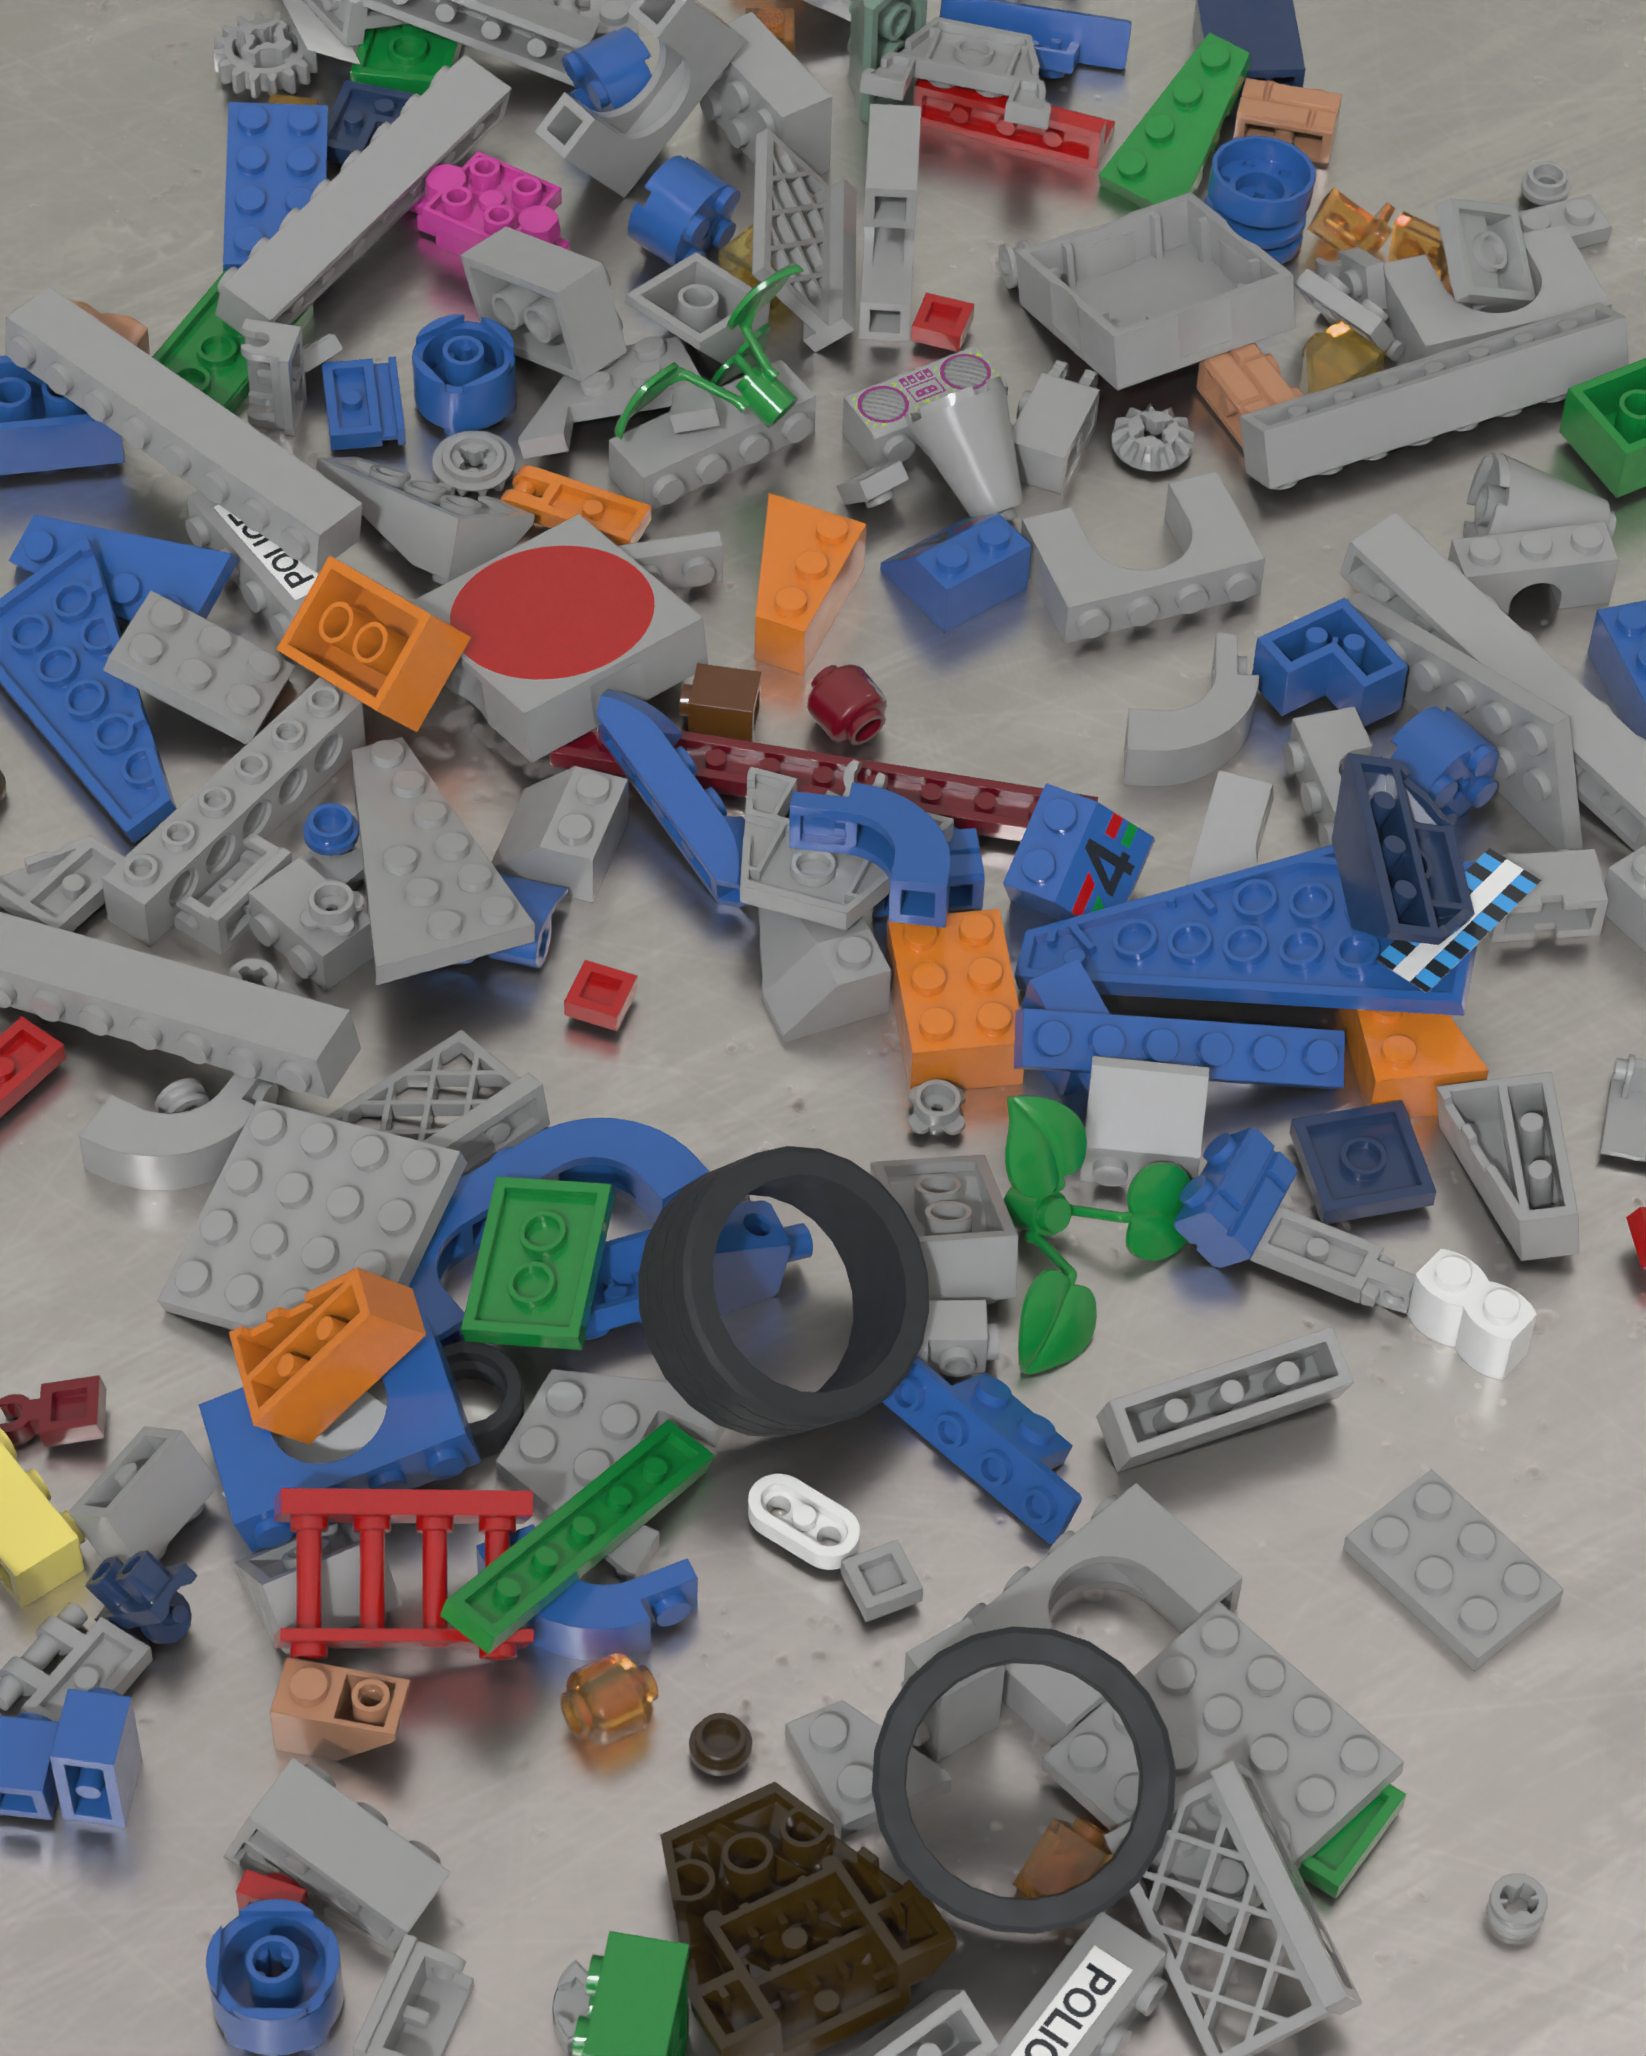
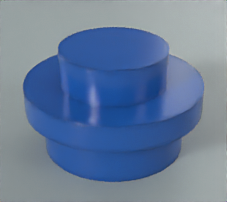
[303,803,359,856]

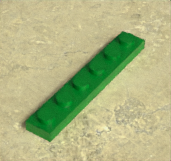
[440,1419,715,1654]

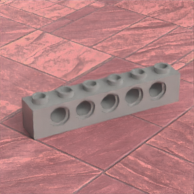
[102,677,366,947]

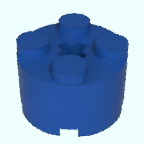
[562,27,652,112]
[628,155,741,267]
[412,314,517,436]
[1380,706,1499,827]
[206,1899,344,2056]

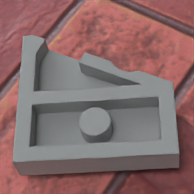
[0,835,124,932]
[785,1700,952,1838]

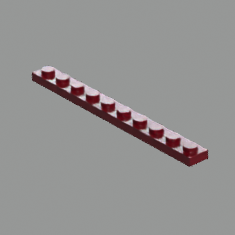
[550,726,1098,842]

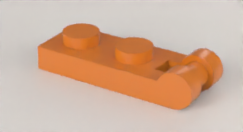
[500,465,652,546]

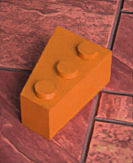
[755,493,866,675]
[1339,1008,1489,1118]
[229,1267,426,1445]

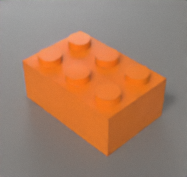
[276,555,471,732]
[886,909,1024,1092]

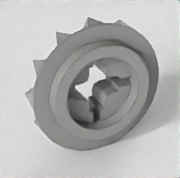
[1111,403,1194,471]
[432,431,515,497]

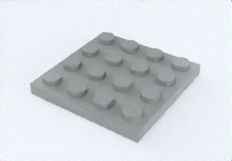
[157,1099,467,1330]
[1042,1601,1404,1935]

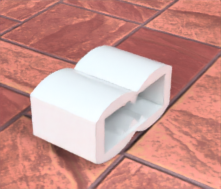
[1407,1249,1537,1380]

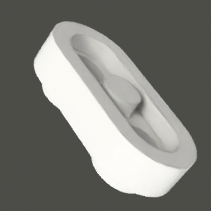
[748,1474,860,1570]

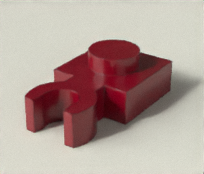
[0,1375,107,1447]

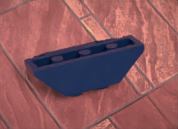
[1331,753,1475,945]

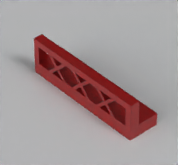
[913,78,1115,170]

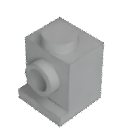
[917,1300,999,1377]

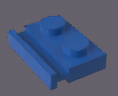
[322,356,406,450]

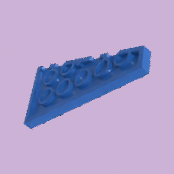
[0,535,177,844]

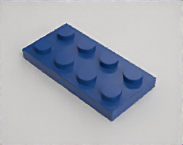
[223,102,328,272]

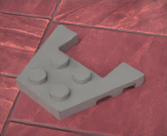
[860,17,1051,129]
[518,336,721,459]
[740,767,954,930]
[496,1369,726,1582]

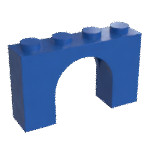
[199,1315,481,1552]

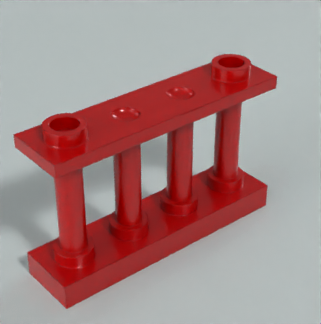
[274,1488,534,1660]

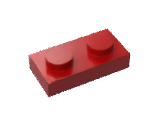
[0,1016,66,1118]

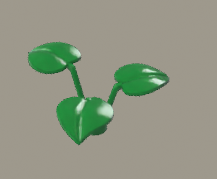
[614,264,804,440]
[1004,1095,1191,1375]

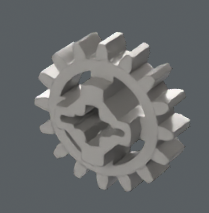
[213,11,319,98]

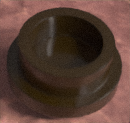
[689,1713,752,1776]

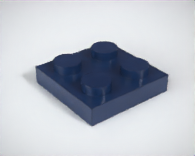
[1289,1100,1437,1224]

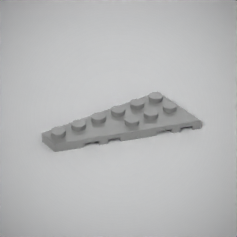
[1347,592,1583,850]
[351,737,535,985]

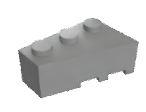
[1436,1072,1580,1261]
[223,1757,451,1952]

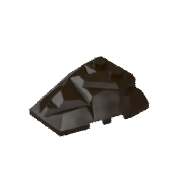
[660,1782,957,2056]

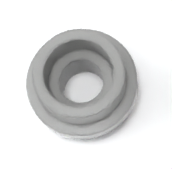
[1521,161,1571,206]

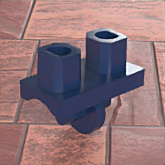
[85,1550,198,1645]

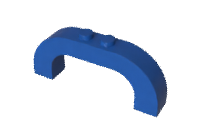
[409,1118,709,1346]

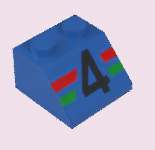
[880,513,1031,633]
[1003,783,1155,921]

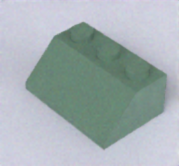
[847,0,928,123]

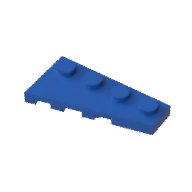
[8,515,239,624]

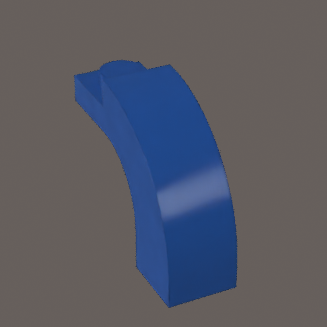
[789,782,951,928]
[476,1524,698,1661]

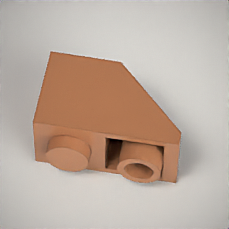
[270,1657,411,1761]

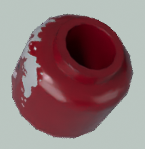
[807,664,887,746]

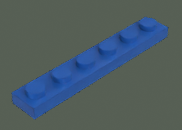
[1014,1008,1345,1090]

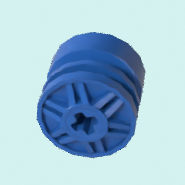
[1204,135,1315,265]

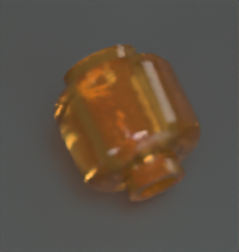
[560,1653,659,1747]

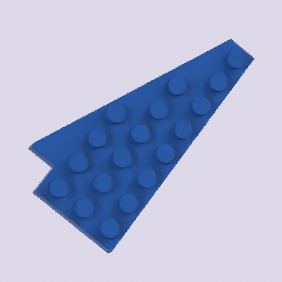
[1014,845,1478,1016]

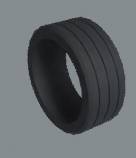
[638,1146,929,1438]
[872,1626,1176,1934]

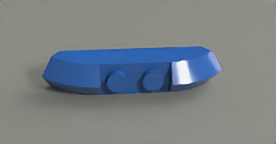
[596,689,747,907]

